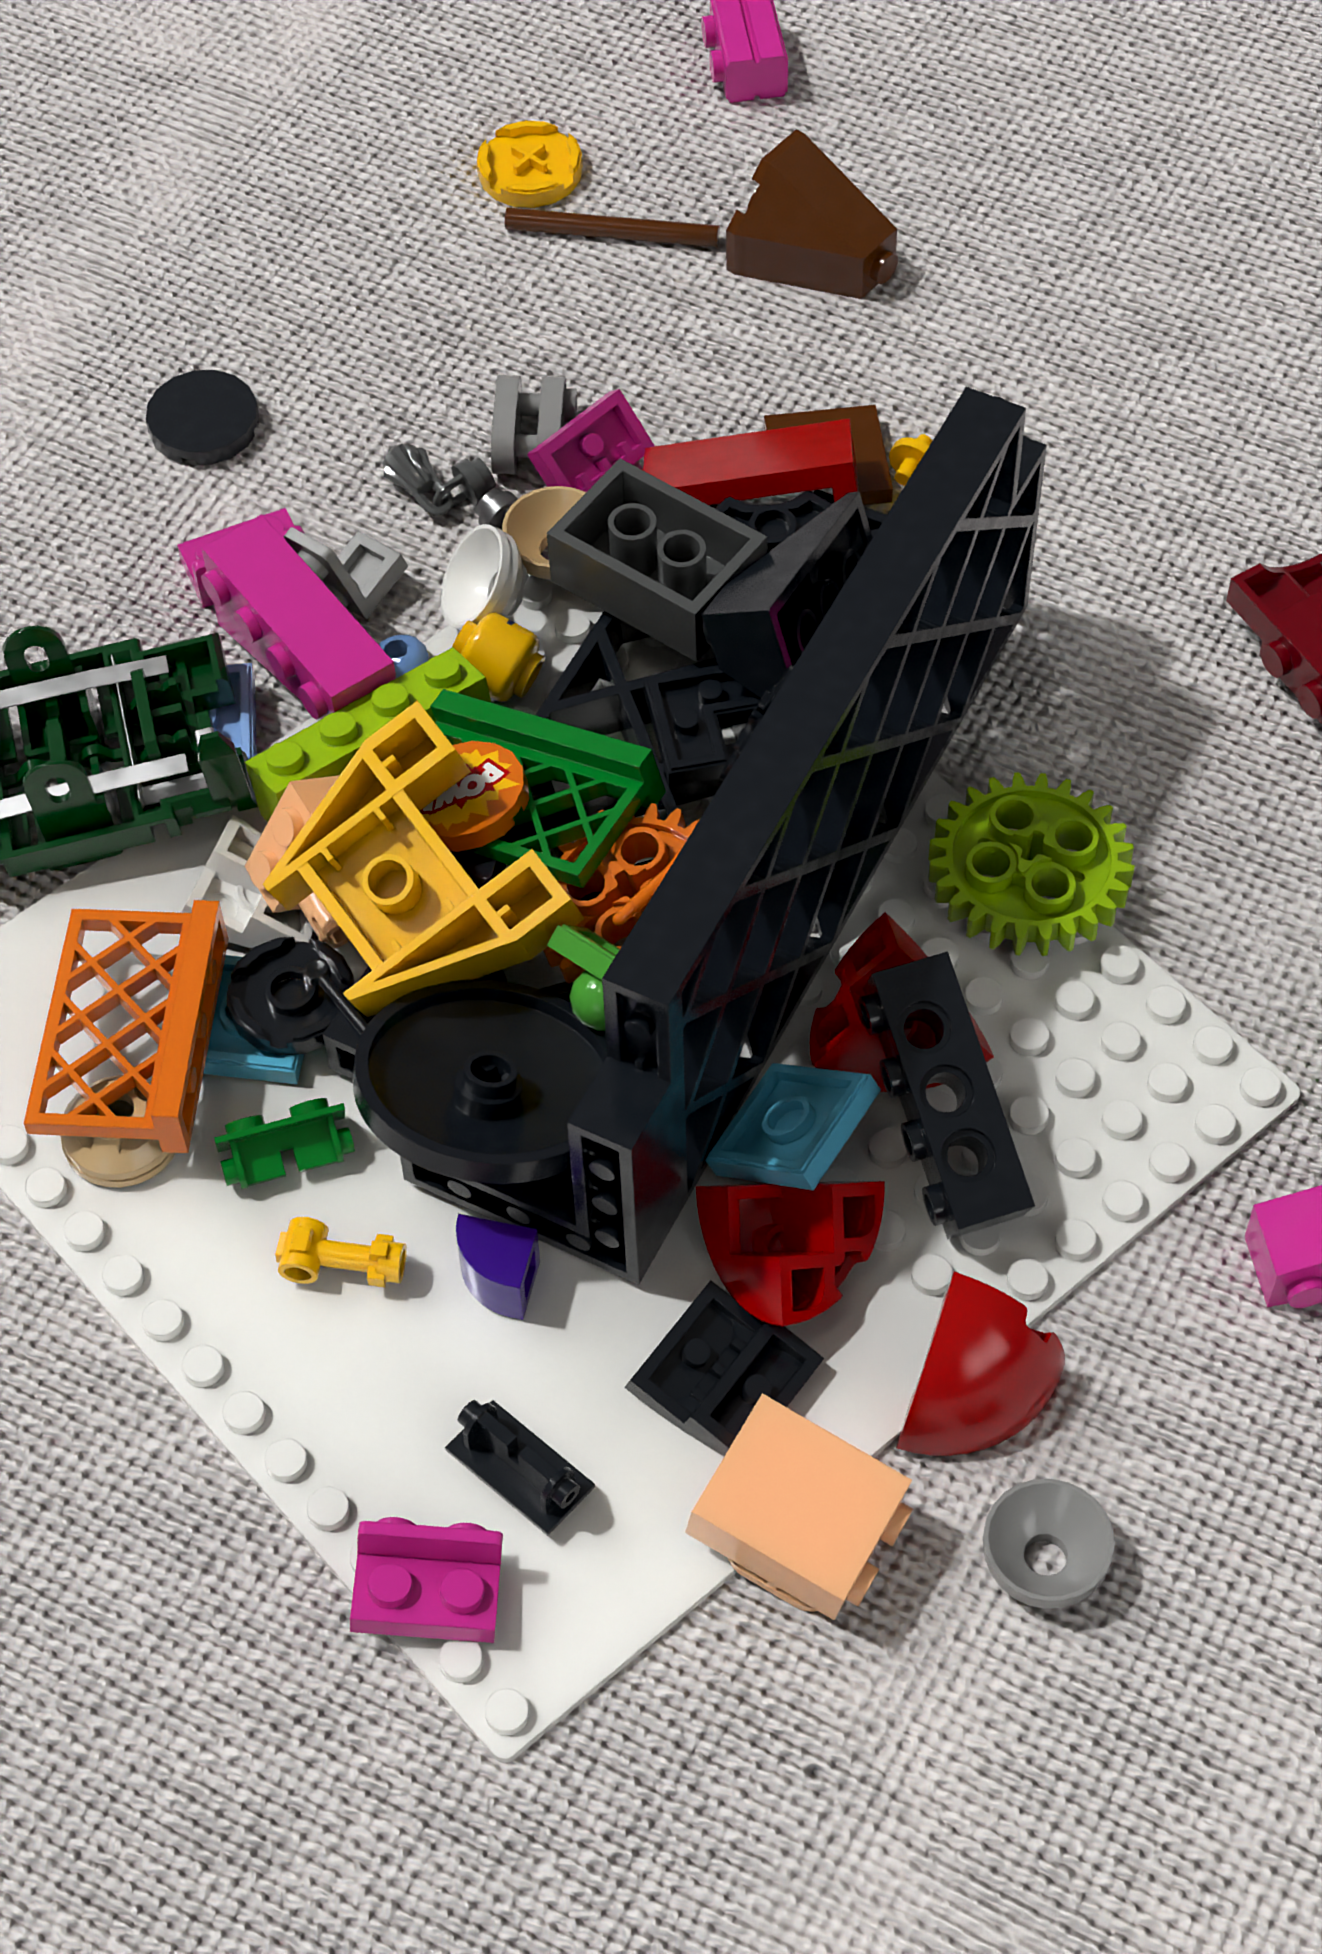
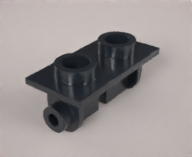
[445,1400,595,1536]

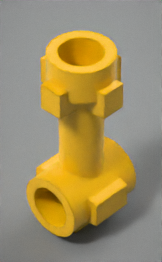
[275,1217,407,1287]

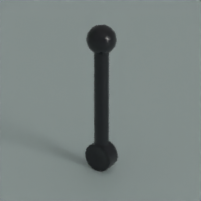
[303,958,368,1035]

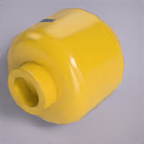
[452,612,545,702]

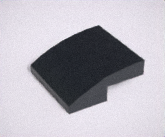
[624,1280,825,1456]

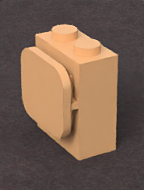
[685,1393,913,1620]

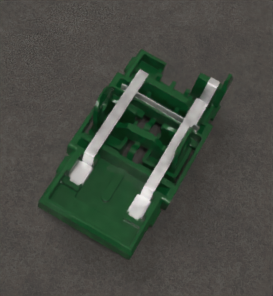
[0,625,258,878]

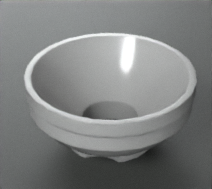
[983,1479,1115,1609]

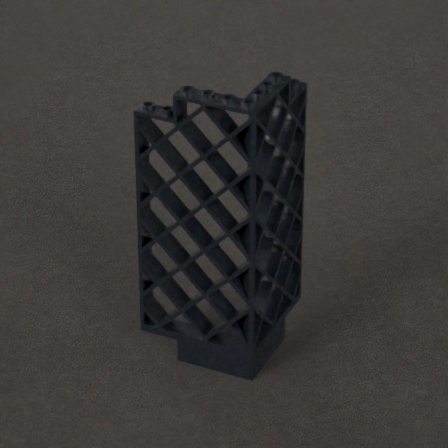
[323,387,1047,1285]

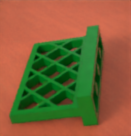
[430,689,666,888]

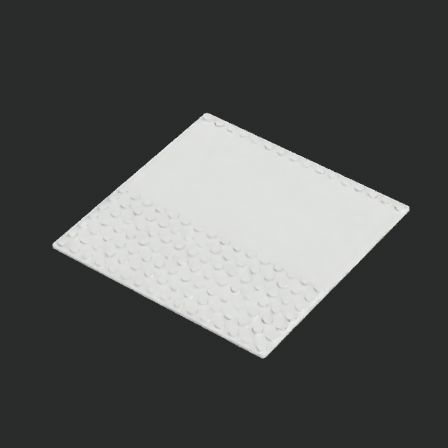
[0,558,1300,1763]

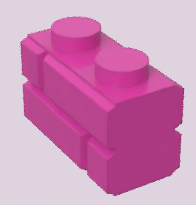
[701,0,788,103]

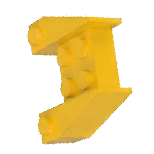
[263,700,584,1018]

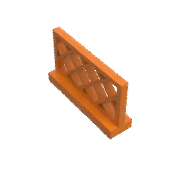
[23,900,229,1153]

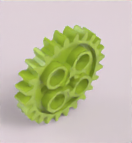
[928,772,1135,956]

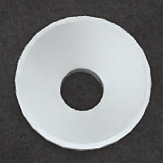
[441,524,528,630]

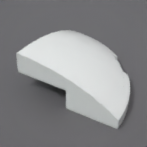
[181,814,313,948]

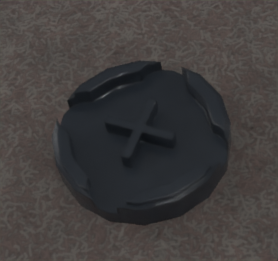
[146,370,259,465]

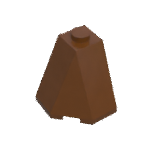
[726,129,898,299]

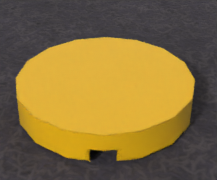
[477,120,583,208]

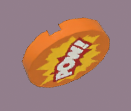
[420,741,529,852]

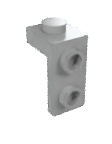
[284,527,408,620]

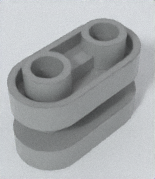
[491,375,577,475]

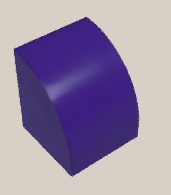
[456,1214,540,1320]

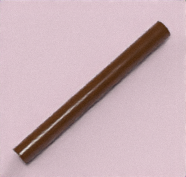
[505,208,720,247]

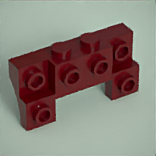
[1226,554,1322,724]

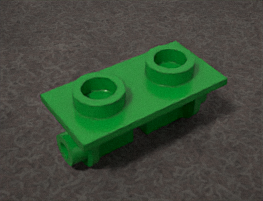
[214,1098,355,1189]

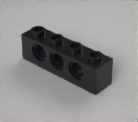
[858,951,1035,1240]

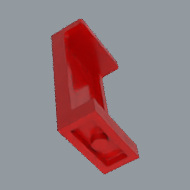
[641,418,859,505]

